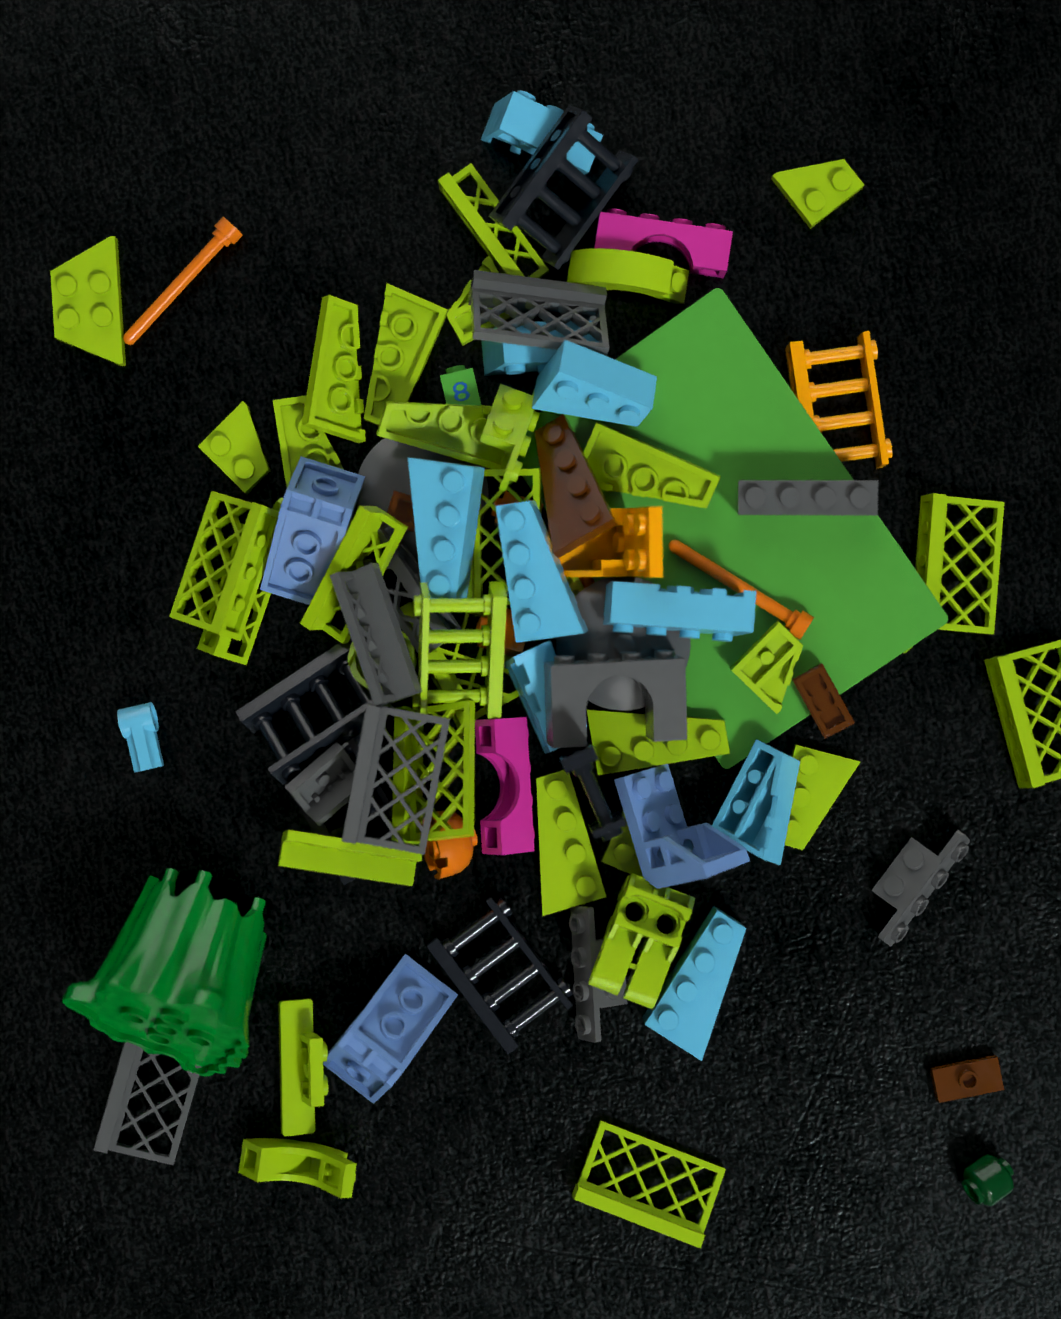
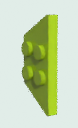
[50,236,126,366]

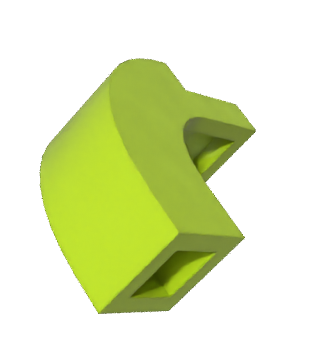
[567,248,689,304]
[239,1138,357,1198]

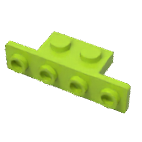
[480,384,540,491]
[278,998,328,1136]

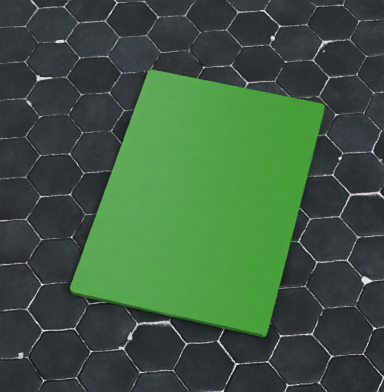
[517,288,948,769]

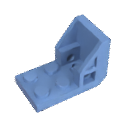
[260,456,365,605]
[614,764,750,889]
[323,954,458,1104]

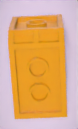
[548,507,663,578]

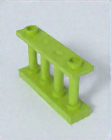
[411,581,507,719]

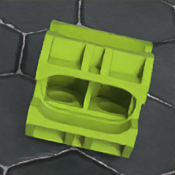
[588,873,695,1009]

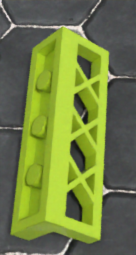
[438,163,549,278]
[300,505,408,644]
[197,523,271,665]
[278,830,422,886]

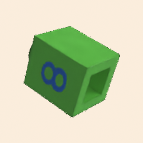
[440,365,481,405]

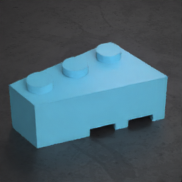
[481,90,603,174]
[712,739,800,866]

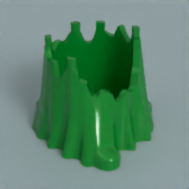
[63,868,267,1076]

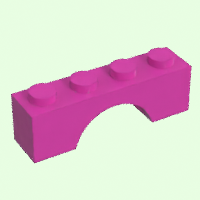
[595,209,733,278]
[475,717,535,855]

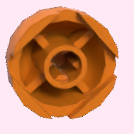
[422,810,478,879]

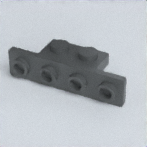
[871,830,970,947]
[569,905,627,1043]

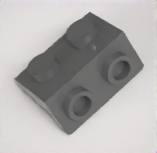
[285,742,356,826]

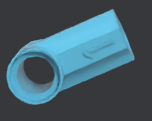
[117,702,164,773]

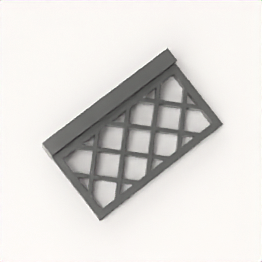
[468,270,609,356]
[342,702,450,855]
[94,1042,201,1165]

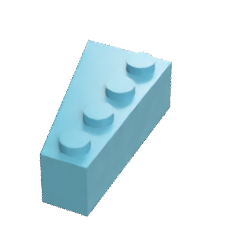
[408,458,485,599]
[496,501,588,643]
[603,581,756,642]
[642,906,746,1061]

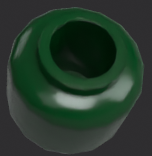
[962,1154,1014,1206]

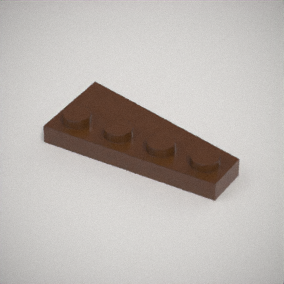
[535,415,617,558]

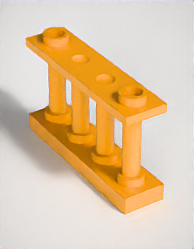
[785,331,892,468]

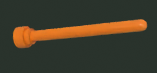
[123,217,243,345]
[668,540,814,640]

